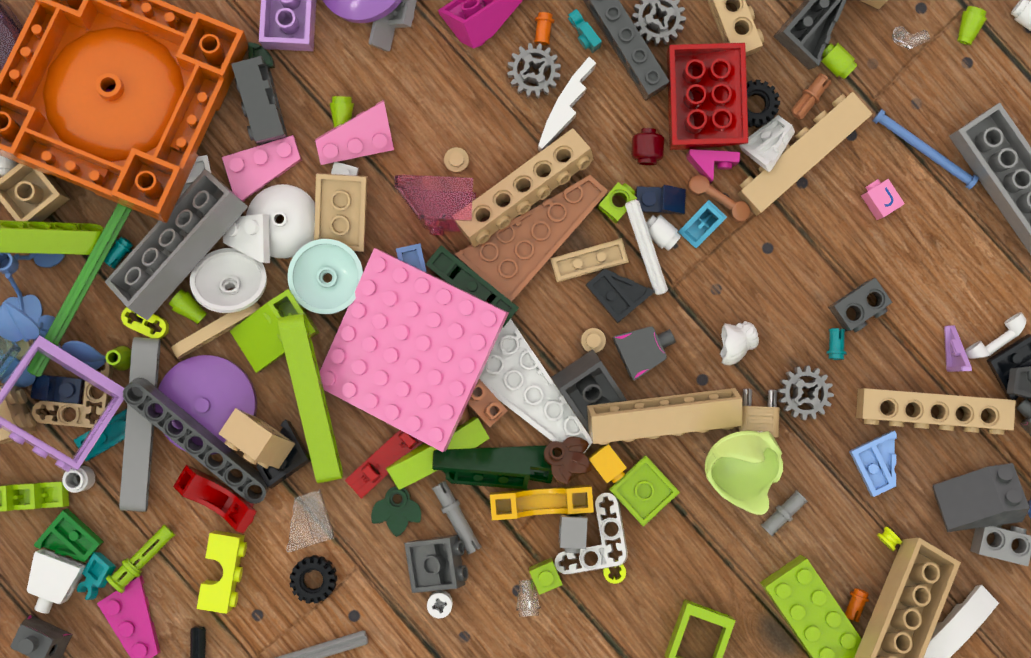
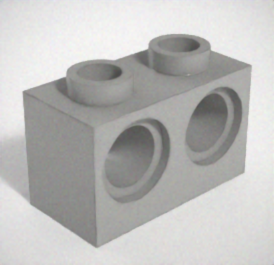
[558,513,588,553]
[970,525,1031,566]

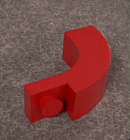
[173,465,257,534]

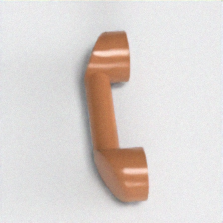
[688,175,750,223]

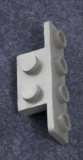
[369,0,417,51]

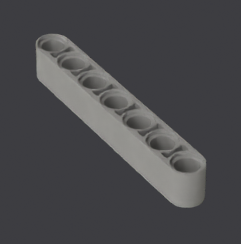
[119,337,160,512]

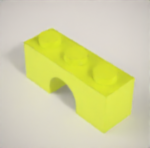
[197,530,247,614]

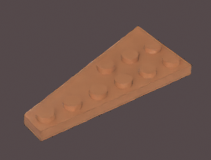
[454,175,609,302]

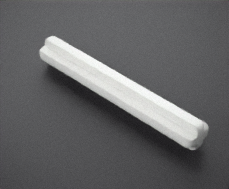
[625,200,668,295]

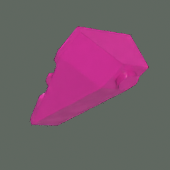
[438,0,523,49]

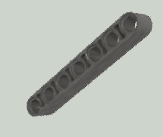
[123,378,269,504]

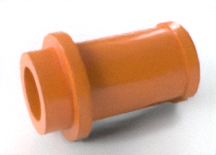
[534,12,555,45]
[845,588,870,622]

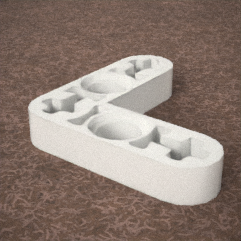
[555,493,628,574]

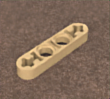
[171,302,260,359]

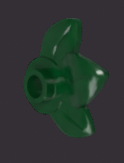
[371,486,421,537]

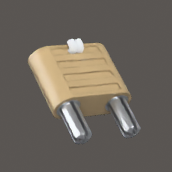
[739,388,780,437]

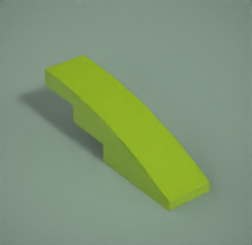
[386,416,490,490]
[0,481,69,511]

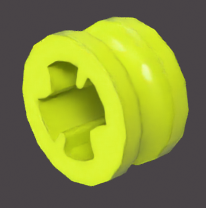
[877,526,903,551]
[603,560,626,584]

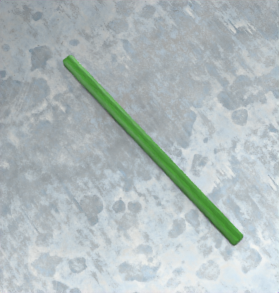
[27,204,132,377]

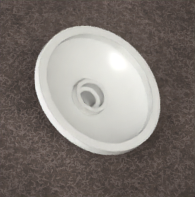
[246,184,315,259]
[190,248,267,313]

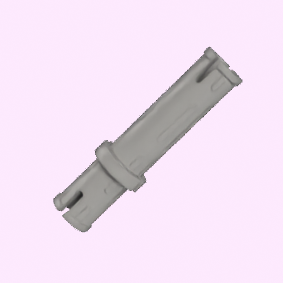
[432,480,482,555]

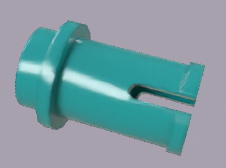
[104,236,133,269]
[826,328,847,360]

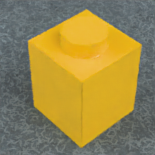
[588,444,627,483]

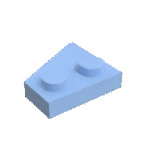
[849,430,897,497]

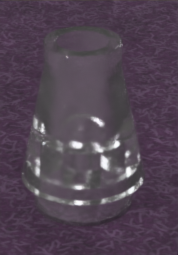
[516,580,541,617]

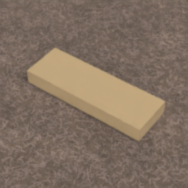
[550,238,629,283]

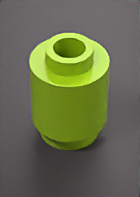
[821,42,857,79]

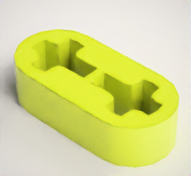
[121,308,169,339]

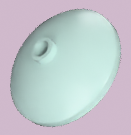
[288,239,363,314]

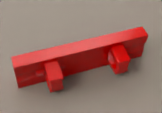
[345,430,423,499]

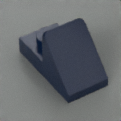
[636,185,686,215]
[31,374,85,404]

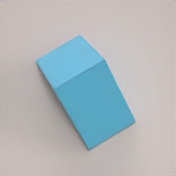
[678,200,727,248]

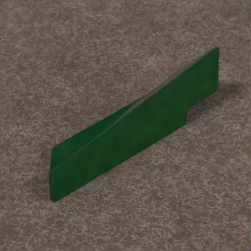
[432,446,555,490]

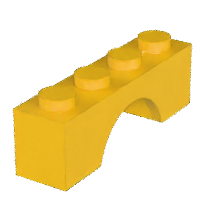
[490,485,594,521]

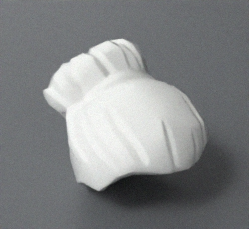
[720,321,759,365]

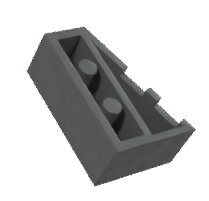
[773,0,846,70]
[231,56,288,146]

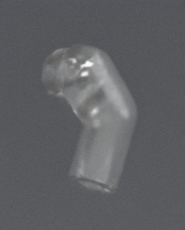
[892,26,930,49]

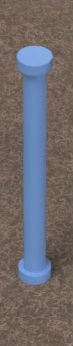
[872,109,979,190]

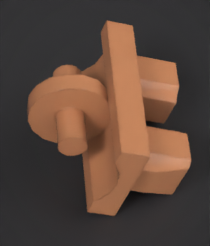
[467,379,508,428]

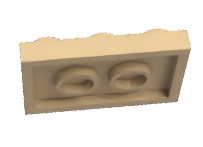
[314,173,368,252]

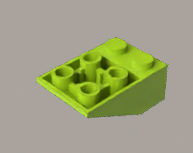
[230,289,320,373]

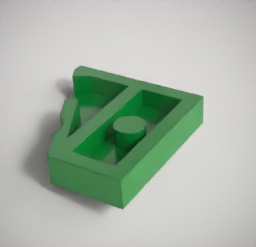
[34,508,104,562]

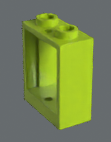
[664,599,736,658]

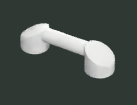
[965,312,1026,359]

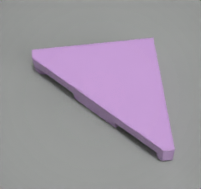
[944,325,972,372]

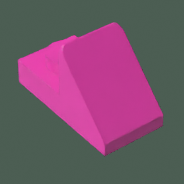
[686,149,740,184]

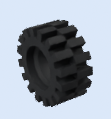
[747,80,780,128]
[289,555,337,604]

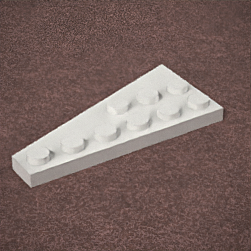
[479,319,593,453]

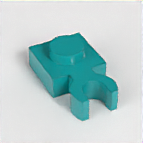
[568,9,602,53]
[76,552,116,600]

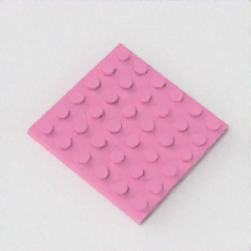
[320,248,509,452]

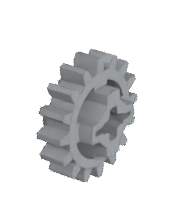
[631,0,686,46]
[507,43,561,99]
[777,366,834,420]

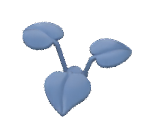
[0,252,65,323]
[0,301,106,387]

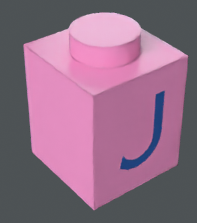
[861,179,905,220]

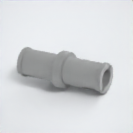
[761,490,808,537]

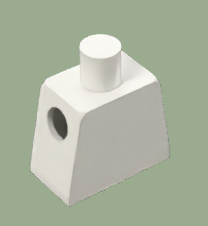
[27,549,87,614]

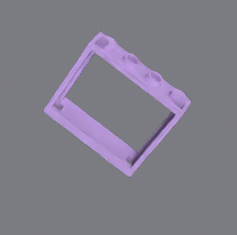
[0,335,124,472]

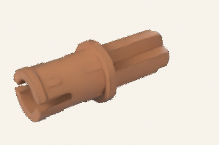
[791,73,832,120]

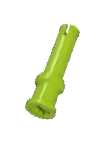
[106,524,175,593]

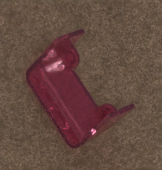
[394,175,476,235]

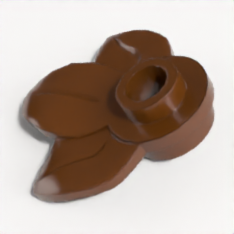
[544,437,592,485]

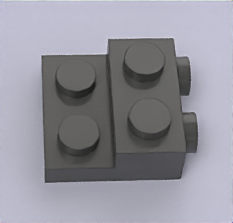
[404,535,468,593]

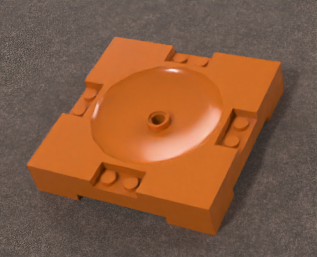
[0,0,249,223]

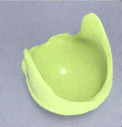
[705,431,783,515]

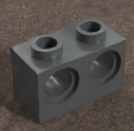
[828,278,893,332]

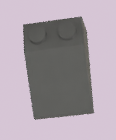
[552,349,627,433]
[932,463,1030,532]

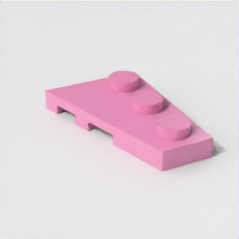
[315,100,394,165]
[222,135,302,202]

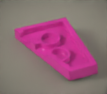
[97,575,160,658]

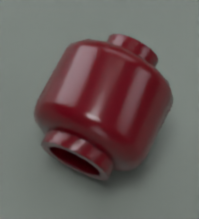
[631,128,664,166]

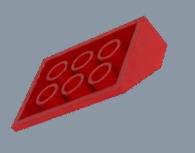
[667,43,748,150]

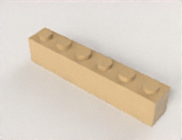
[737,92,873,216]
[587,388,742,445]

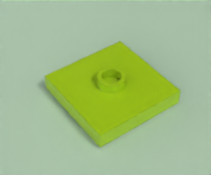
[609,455,680,527]

